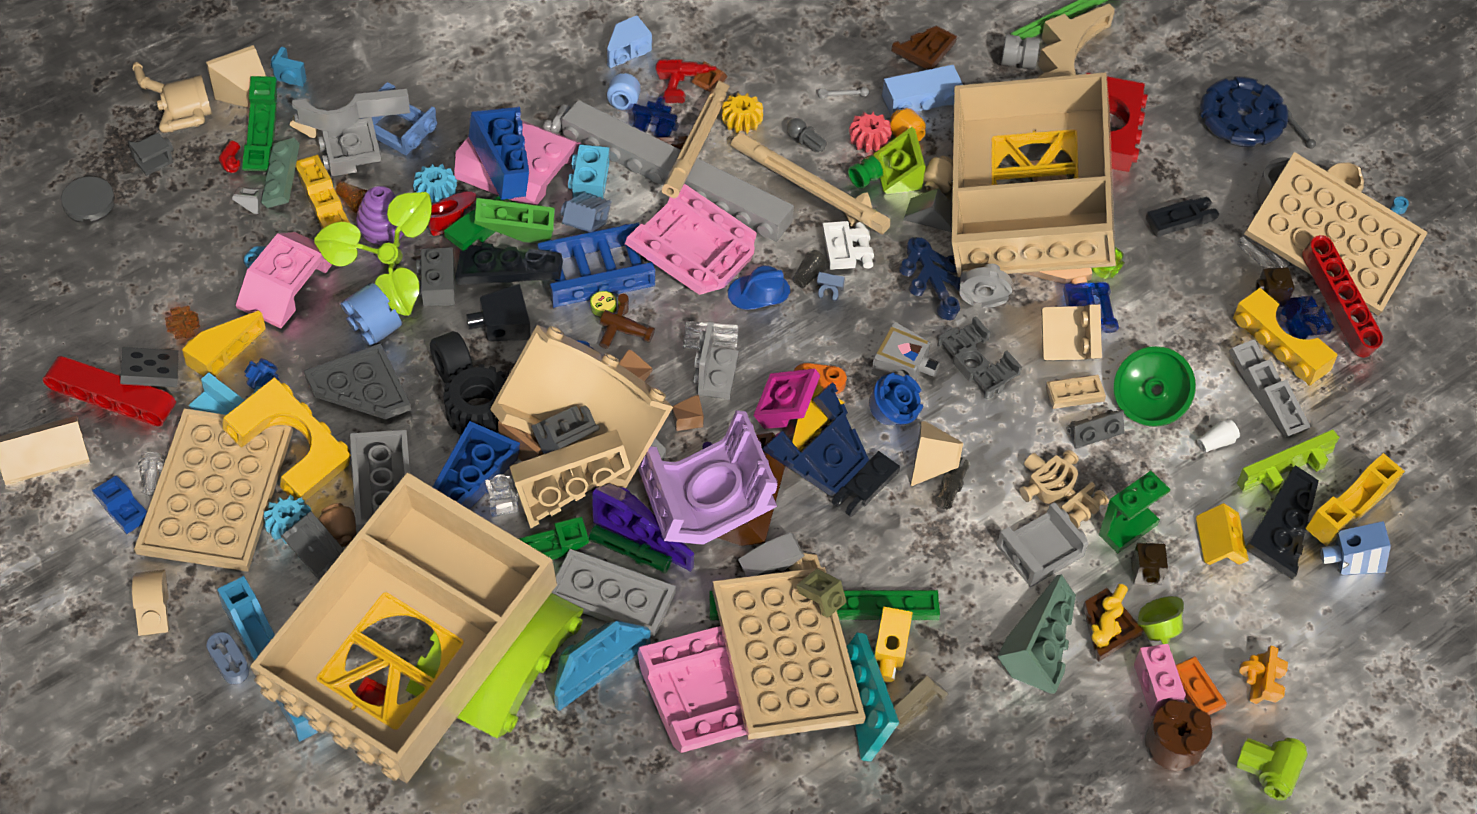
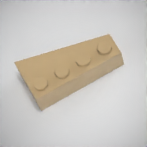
[509,429,631,528]

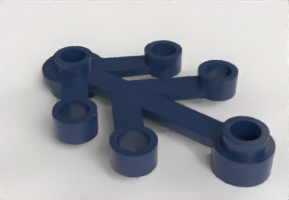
[899,237,961,320]

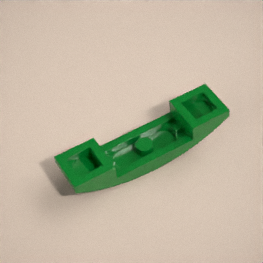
[242,76,277,171]
[518,517,589,560]

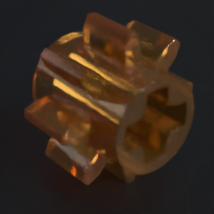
[165,306,200,340]

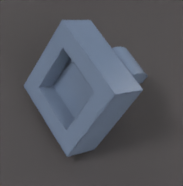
[817,272,846,301]

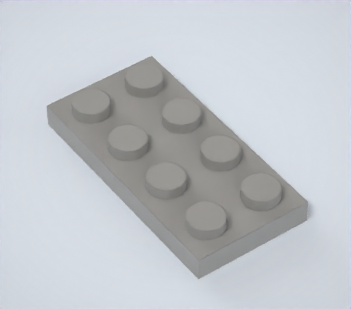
[551,549,676,638]

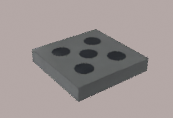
[120,347,179,387]

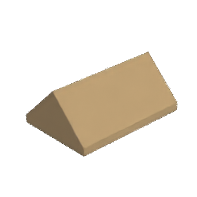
[0,416,90,485]

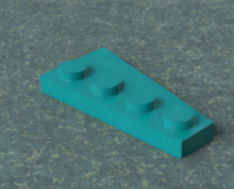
[846,632,899,762]

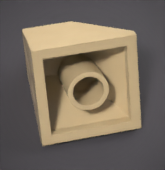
[206,45,266,108]

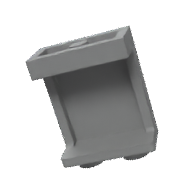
[997,502,1088,587]

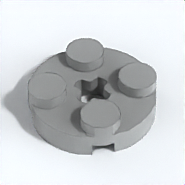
[959,264,1012,308]

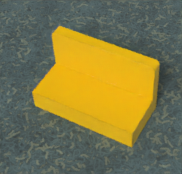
[1196,503,1249,565]

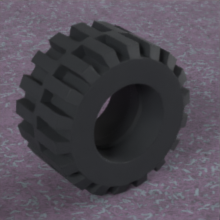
[443,364,507,435]

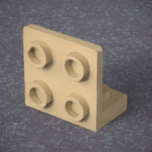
[1041,305,1102,360]

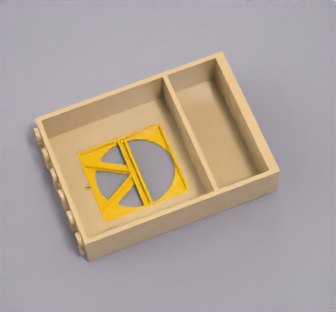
[952,73,1116,277]
[250,472,557,784]

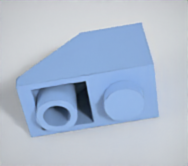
[607,15,652,68]

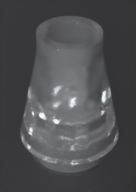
[138,452,165,496]

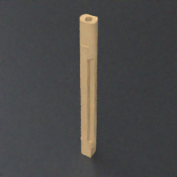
[662,81,729,199]
[731,132,890,235]

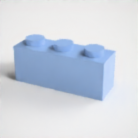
[882,65,963,116]

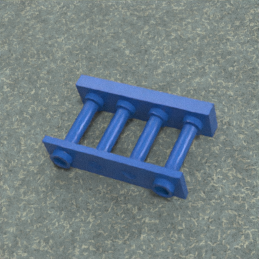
[537,223,655,308]

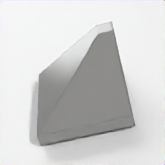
[232,187,264,214]

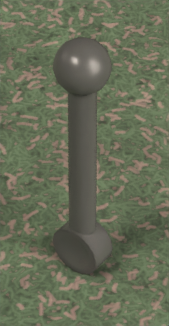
[1288,110,1316,148]

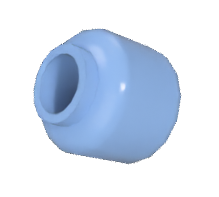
[607,73,641,110]

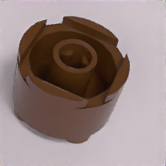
[1145,700,1212,771]

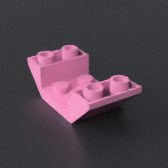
[236,232,332,328]

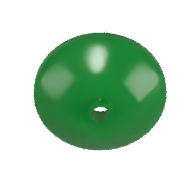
[1114,346,1196,427]

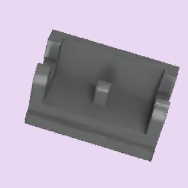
[531,405,600,454]
[281,512,344,579]

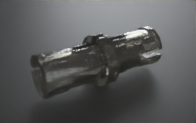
[935,457,970,510]

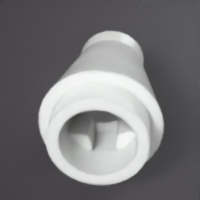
[1197,419,1240,453]

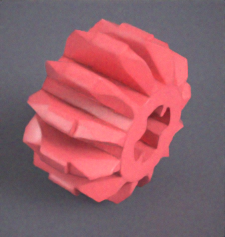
[849,111,892,153]

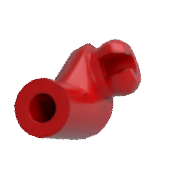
[219,140,240,173]

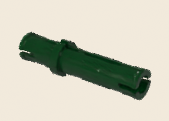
[589,524,672,574]

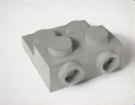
[318,117,381,177]

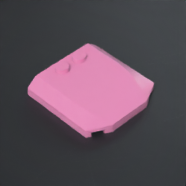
[455,120,581,205]
[625,184,757,295]
[637,626,747,753]

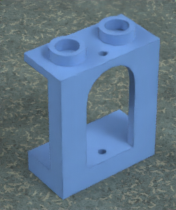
[359,82,437,155]

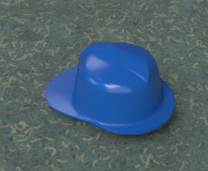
[728,266,790,310]

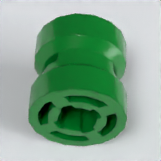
[848,155,883,189]

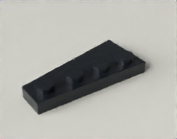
[455,243,563,285]

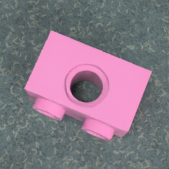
[1134,644,1186,716]

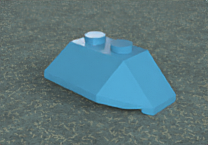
[554,621,651,711]

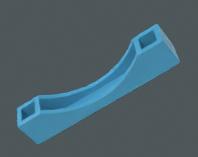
[217,576,318,742]

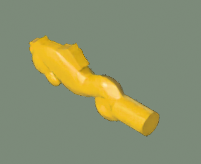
[1091,584,1128,648]

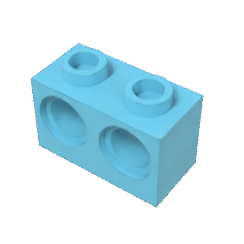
[568,145,610,199]

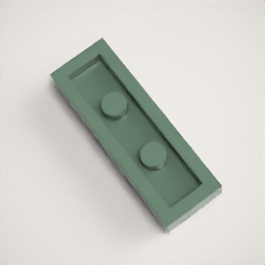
[262,138,300,208]

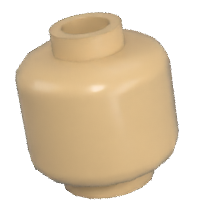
[923,156,953,194]

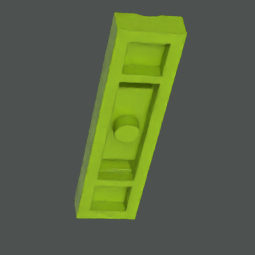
[1237,429,1340,492]

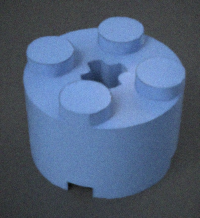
[340,283,402,347]

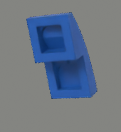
[92,476,147,534]

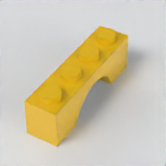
[1233,288,1338,386]
[1306,453,1405,546]

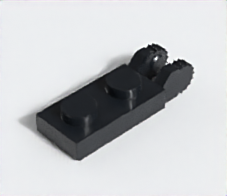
[1145,197,1219,237]
[832,451,900,516]

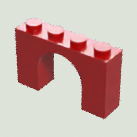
[1070,73,1148,172]

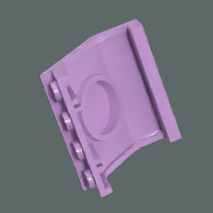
[638,410,777,544]

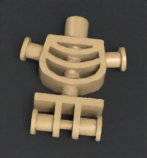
[1019,450,1109,529]

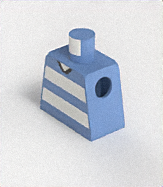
[1320,521,1391,575]

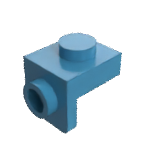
[271,46,307,86]

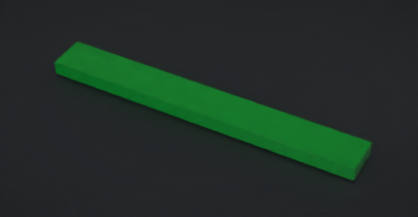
[709,590,940,621]

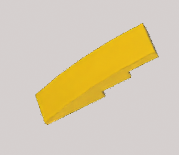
[295,155,350,229]

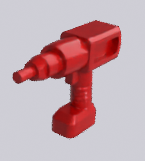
[655,59,717,103]

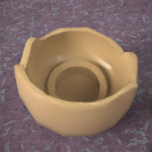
[1327,162,1364,192]

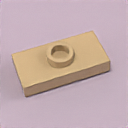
[1046,375,1106,409]

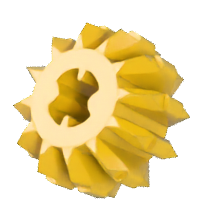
[722,92,763,134]

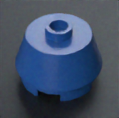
[869,373,923,426]

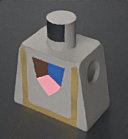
[871,322,940,381]

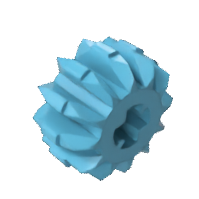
[413,163,457,203]
[263,494,312,544]

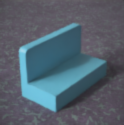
[189,373,245,415]

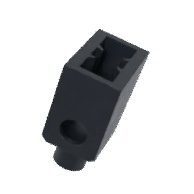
[466,284,531,342]

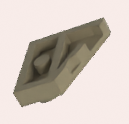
[892,675,948,730]

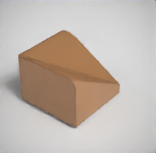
[618,349,653,382]
[672,395,704,431]

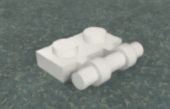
[822,221,874,270]

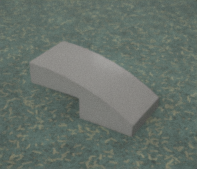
[738,533,805,577]

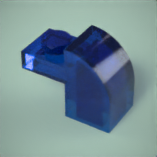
[1280,295,1334,339]

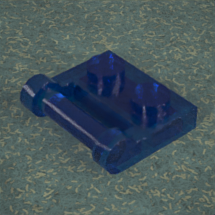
[1063,282,1119,333]

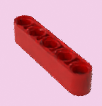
[1302,235,1383,358]
[43,356,176,427]

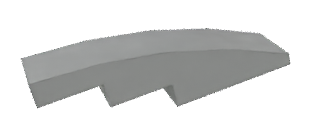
[1229,339,1311,438]

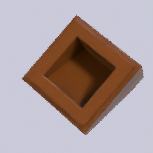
[691,61,727,93]

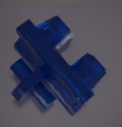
[632,96,679,137]

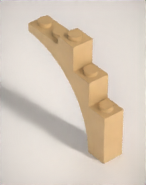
[1038,4,1115,78]

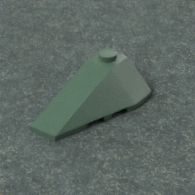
[998,574,1076,694]

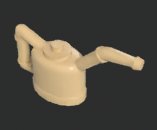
[133,62,212,133]

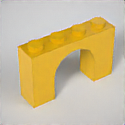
[222,377,351,501]

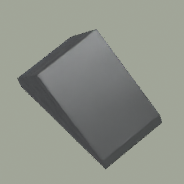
[904,188,952,232]

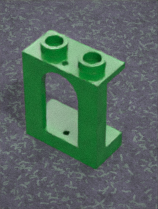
[1099,471,1171,554]

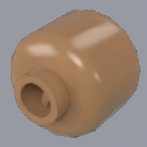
[318,503,356,547]

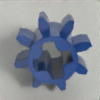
[244,358,280,390]

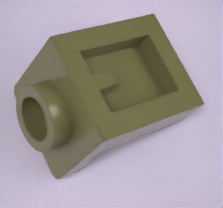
[797,569,846,618]

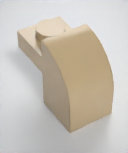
[132,570,170,636]

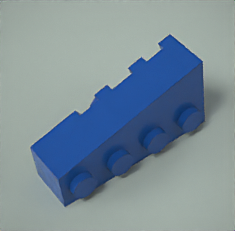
[469,107,529,200]
[432,421,520,510]

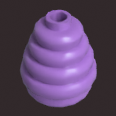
[356,186,403,245]

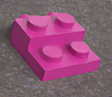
[753,369,820,429]

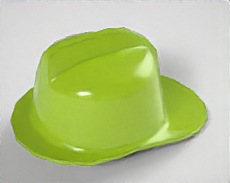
[1137,596,1184,644]

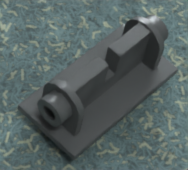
[1066,409,1124,449]

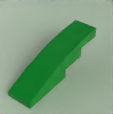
[444,196,517,251]

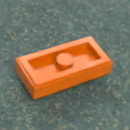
[1176,656,1227,715]

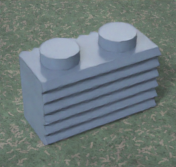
[561,192,611,233]

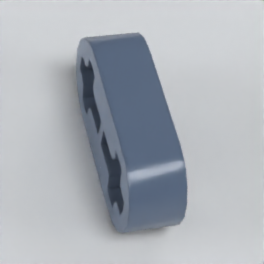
[207,632,249,684]

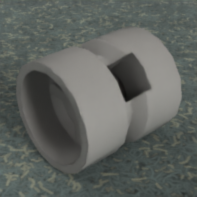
[1001,34,1040,70]

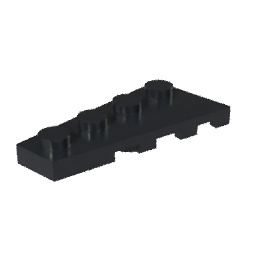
[1245,465,1319,580]

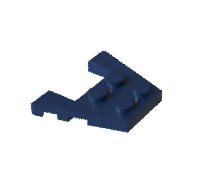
[762,382,869,496]

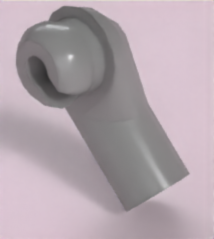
[543,104,571,134]

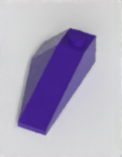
[592,483,694,572]

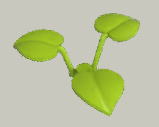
[314,192,432,316]

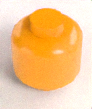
[890,108,926,142]

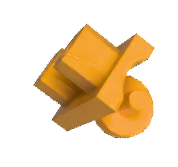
[1239,645,1288,704]

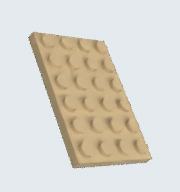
[1244,152,1428,316]
[134,409,293,572]
[712,567,866,740]

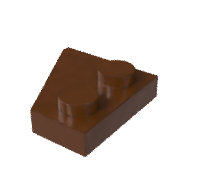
[891,26,957,70]
[1083,588,1143,662]

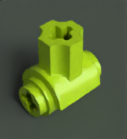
[1237,738,1308,801]

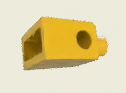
[875,607,913,682]

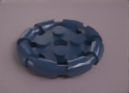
[1200,77,1289,147]

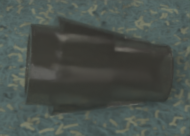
[792,250,828,288]

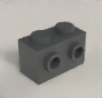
[416,247,455,307]

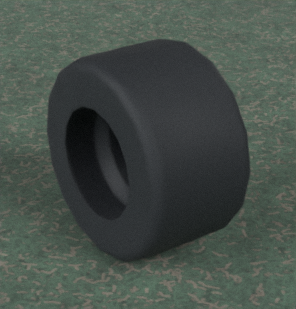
[430,331,473,383]

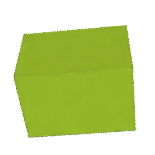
[874,127,926,194]

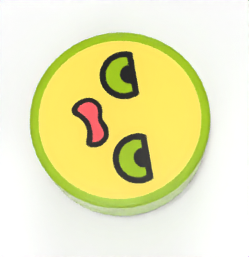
[590,291,617,317]

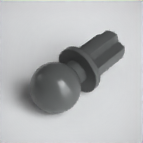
[787,118,827,152]

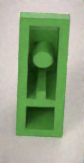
[474,198,555,244]

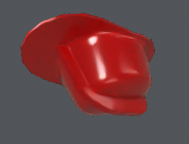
[428,192,477,236]

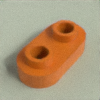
[794,363,847,394]

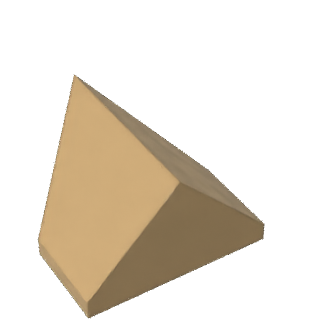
[911,421,963,486]

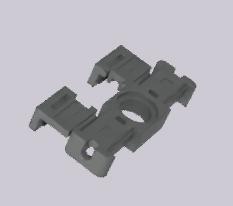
[937,316,1022,399]

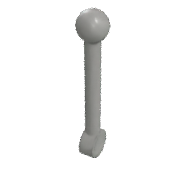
[818,87,869,99]

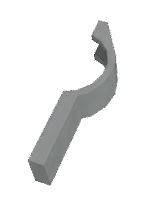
[292,89,410,131]

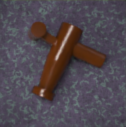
[599,293,655,349]

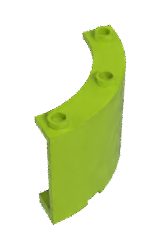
[405,593,584,738]

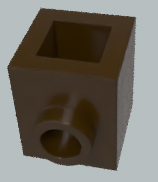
[1256,267,1295,307]
[1131,543,1168,585]

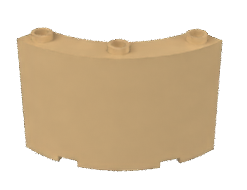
[490,325,673,488]

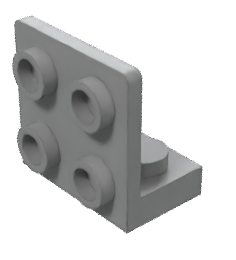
[694,321,739,400]

